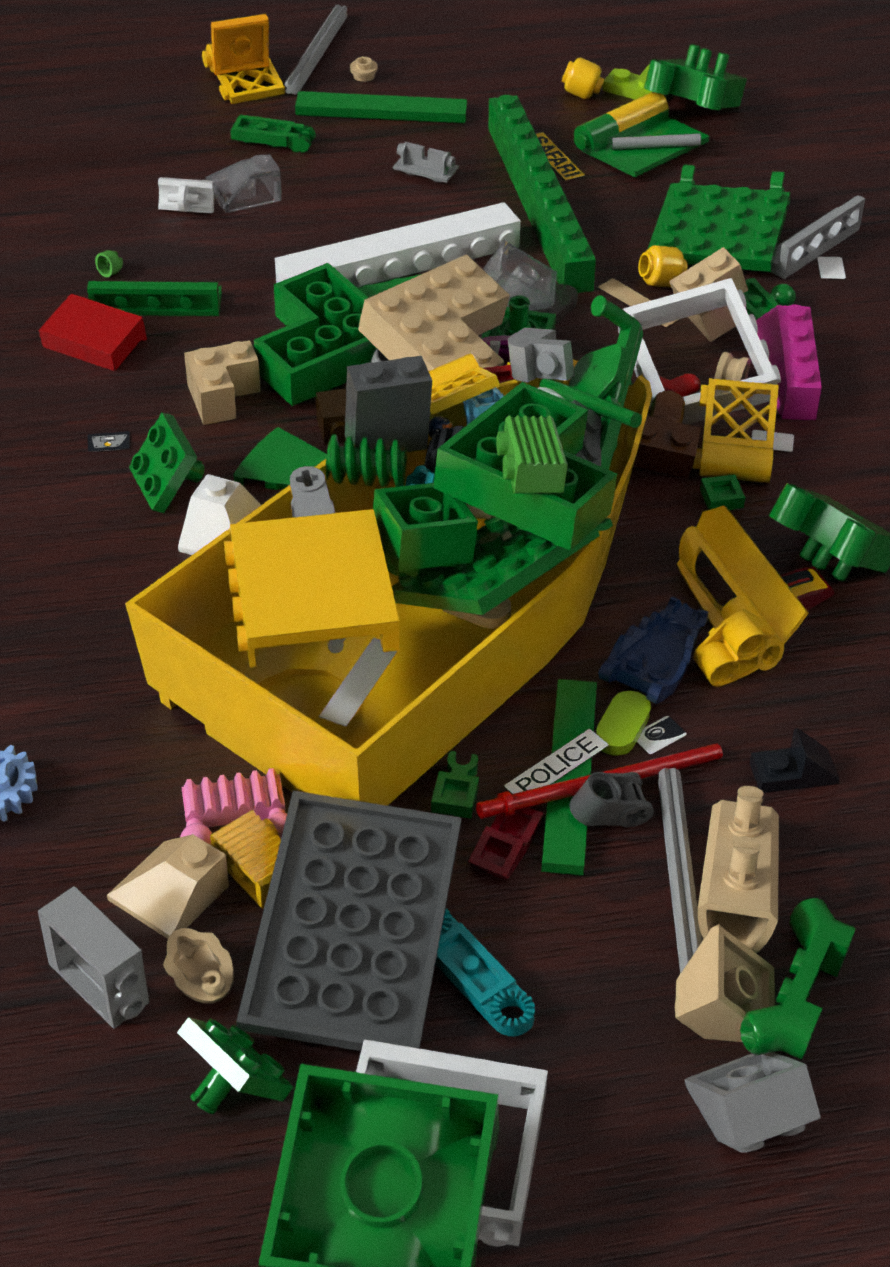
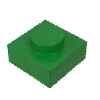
[700,474,746,510]

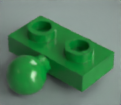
[744,278,796,320]

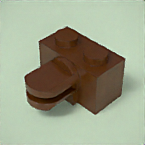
[633,391,701,479]

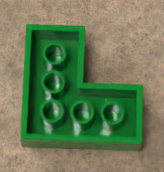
[254,263,377,406]
[433,382,618,551]

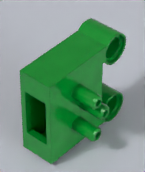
[644,44,747,110]
[769,483,890,581]

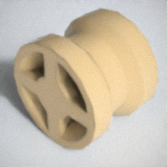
[714,352,751,381]

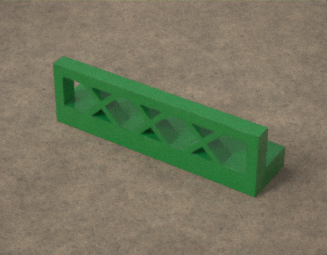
[87,281,222,316]

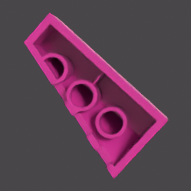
[756,304,822,420]

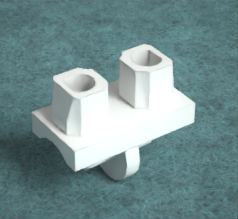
[158,177,214,213]

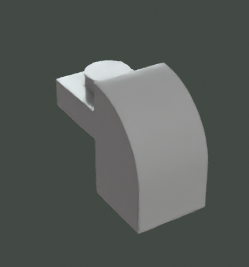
[508,328,575,383]

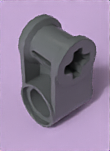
[569,772,654,827]

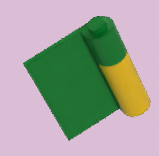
[574,92,710,177]

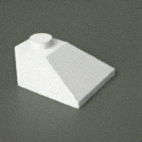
[178,474,261,555]

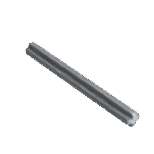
[285,4,348,95]
[658,768,702,973]

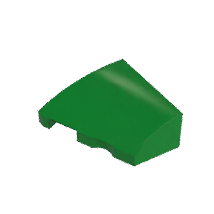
[233,427,327,490]

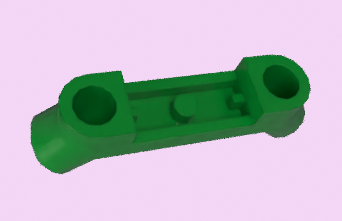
[740,898,856,1060]

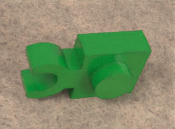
[431,751,479,819]

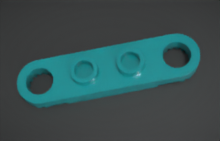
[435,909,535,1036]

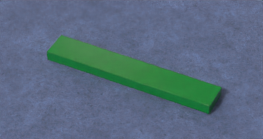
[295,91,467,123]
[541,679,597,875]

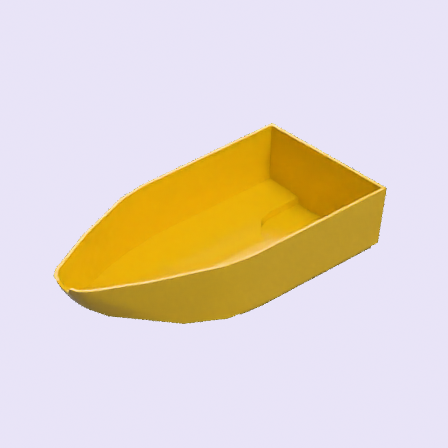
[125,363,652,806]

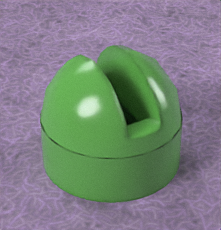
[95,250,123,277]

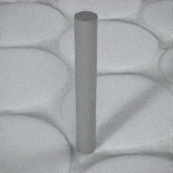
[612,133,701,150]

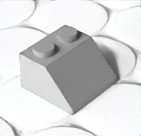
[684,1052,821,1153]

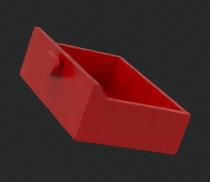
[39,294,147,371]

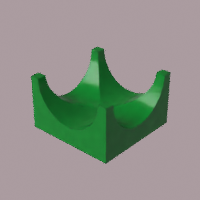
[258,1064,499,1267]

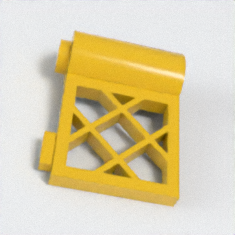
[202,44,285,104]
[429,353,500,415]
[693,378,779,483]

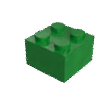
[373,483,478,572]

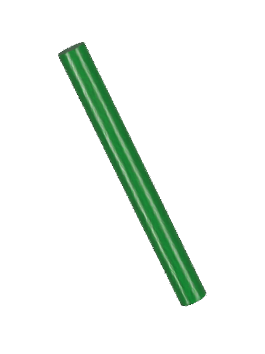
[539,379,642,428]

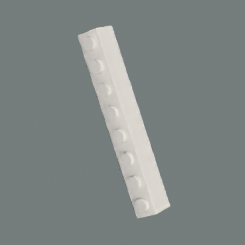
[275,202,521,288]

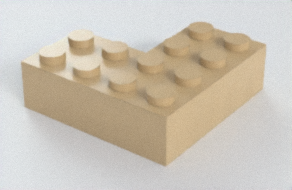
[358,254,510,371]

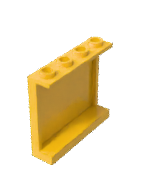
[224,509,400,668]

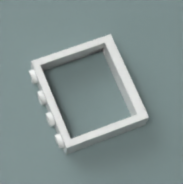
[618,278,781,425]
[356,1039,548,1247]

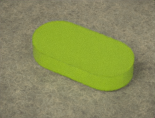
[596,691,651,756]

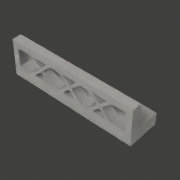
[771,195,865,279]

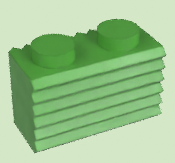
[496,415,568,494]

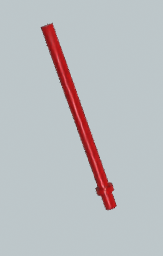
[476,743,723,819]

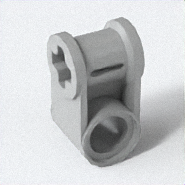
[290,466,335,518]

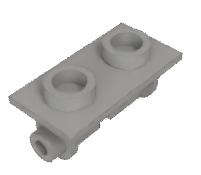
[393,141,459,183]

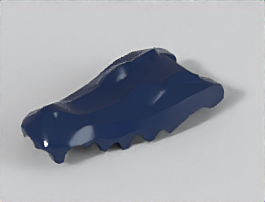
[598,597,708,704]

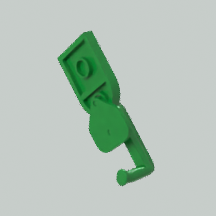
[568,295,643,470]

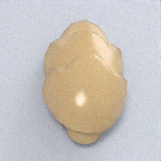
[163,928,234,1003]

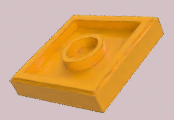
[211,14,269,75]

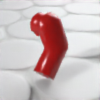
[659,373,701,397]

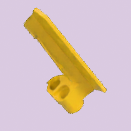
[677,505,809,687]

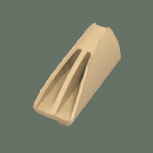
[697,786,779,953]

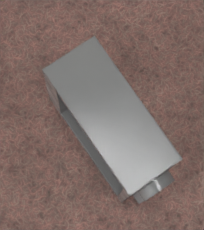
[38,886,149,1029]

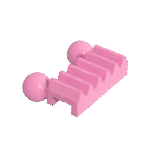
[180,768,287,845]

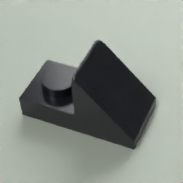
[749,728,839,793]

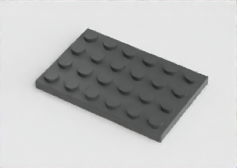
[236,790,462,1051]

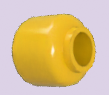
[561,58,605,100]
[638,245,688,288]

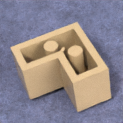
[669,247,748,342]
[184,340,261,425]

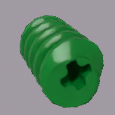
[326,434,408,488]

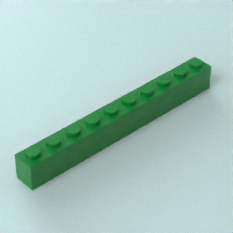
[488,95,596,295]

